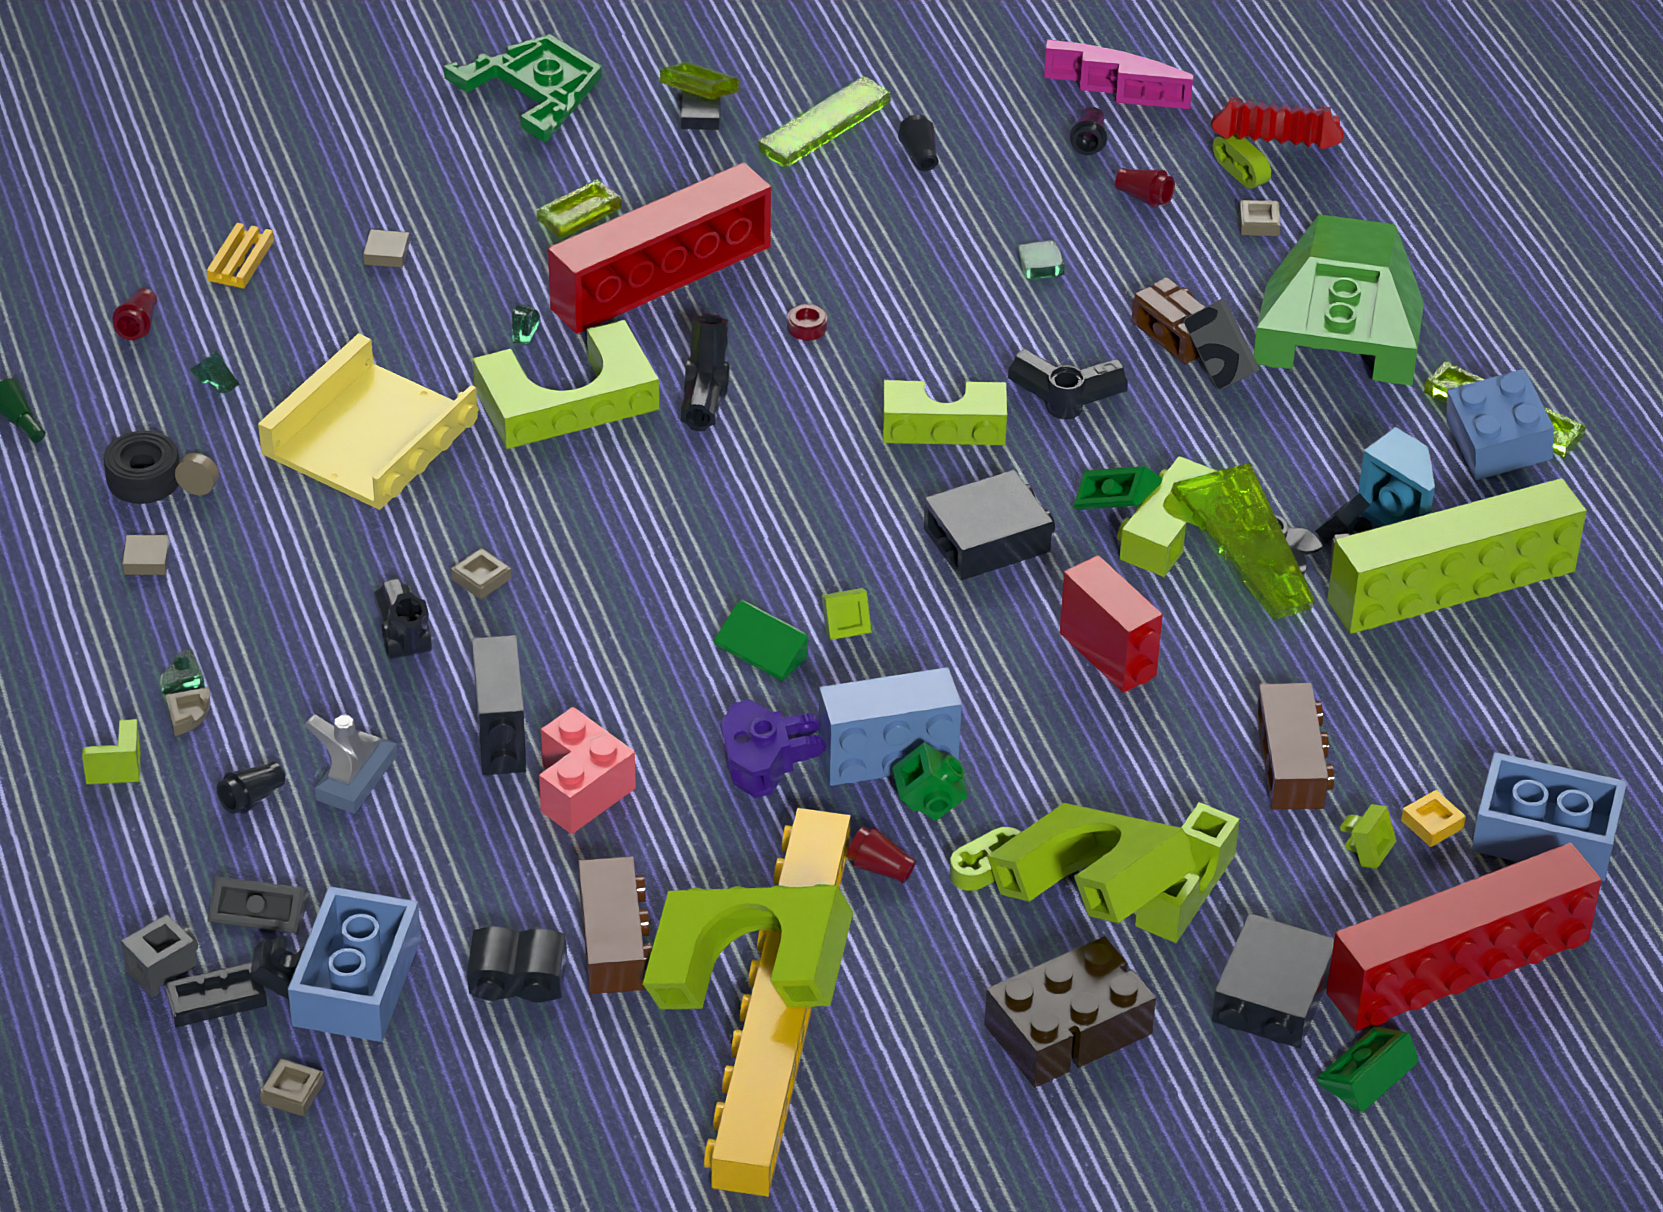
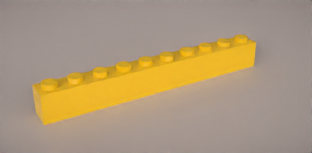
[704,808,851,1197]

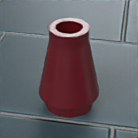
[1115,168,1175,208]
[112,288,158,340]
[846,826,917,884]

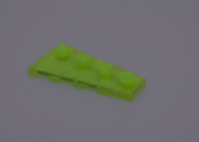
[1171,463,1315,620]

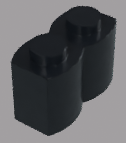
[467,927,567,1003]

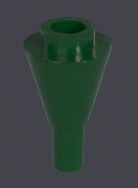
[0,378,46,443]

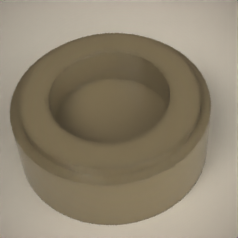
[175,453,219,496]

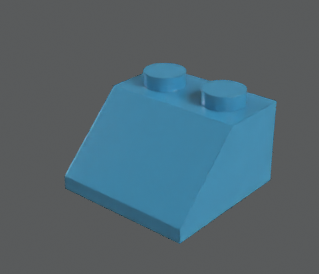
[1358,427,1435,527]

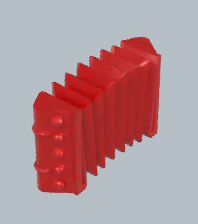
[1211,97,1344,149]

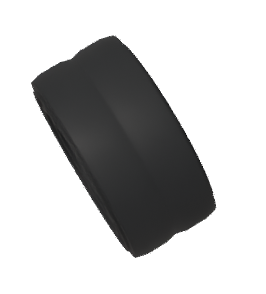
[104,431,180,504]

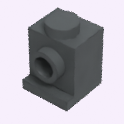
[121,914,198,998]

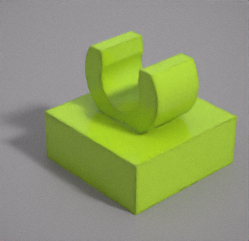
[821,588,872,640]
[1340,804,1397,869]

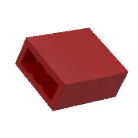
[1059,555,1163,693]

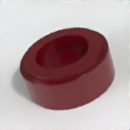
[787,304,827,341]

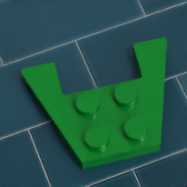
[444,34,602,143]

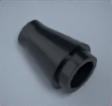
[1070,107,1107,155]
[898,114,939,171]
[217,761,285,814]

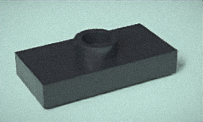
[164,962,267,1028]

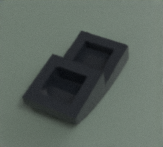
[681,89,721,130]

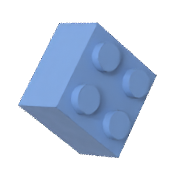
[1447,368,1554,481]

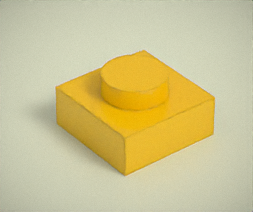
[1401,790,1466,847]

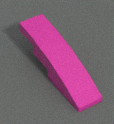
[1044,39,1193,109]

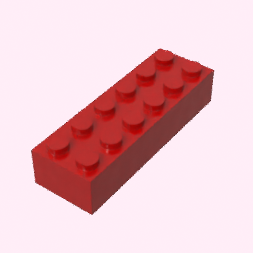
[548,162,771,334]
[1326,842,1602,1032]

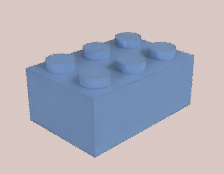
[818,667,962,786]
[1471,752,1627,881]
[288,886,421,1042]

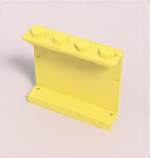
[258,333,479,510]

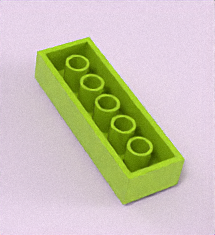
[1327,478,1587,634]

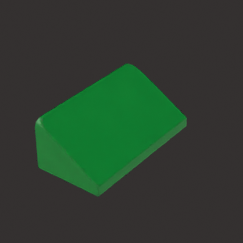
[1073,466,1163,510]
[714,600,808,681]
[1317,1026,1419,1112]

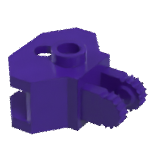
[720,699,826,798]

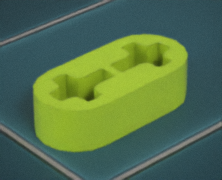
[1213,134,1271,189]
[950,827,1021,891]

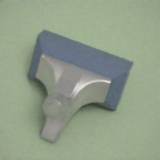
[304,715,398,814]

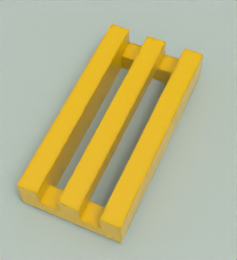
[207,223,274,288]

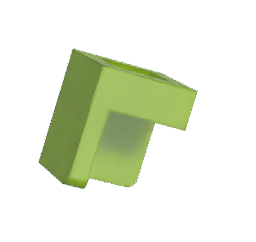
[82,719,141,784]

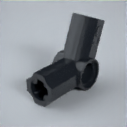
[681,314,730,431]
[1008,349,1128,420]
[374,579,432,660]

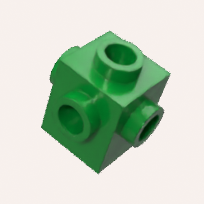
[892,742,968,821]

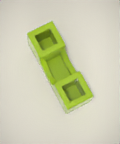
[883,380,1007,445]
[1117,456,1223,577]
[1135,802,1240,943]

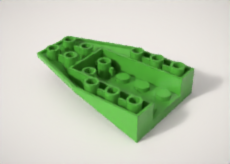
[1254,214,1424,386]

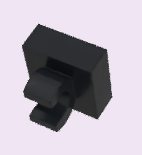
[1315,493,1373,543]
[250,935,305,1000]

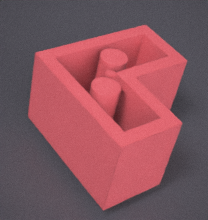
[539,707,636,835]

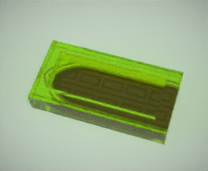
[660,62,739,99]
[537,179,622,239]

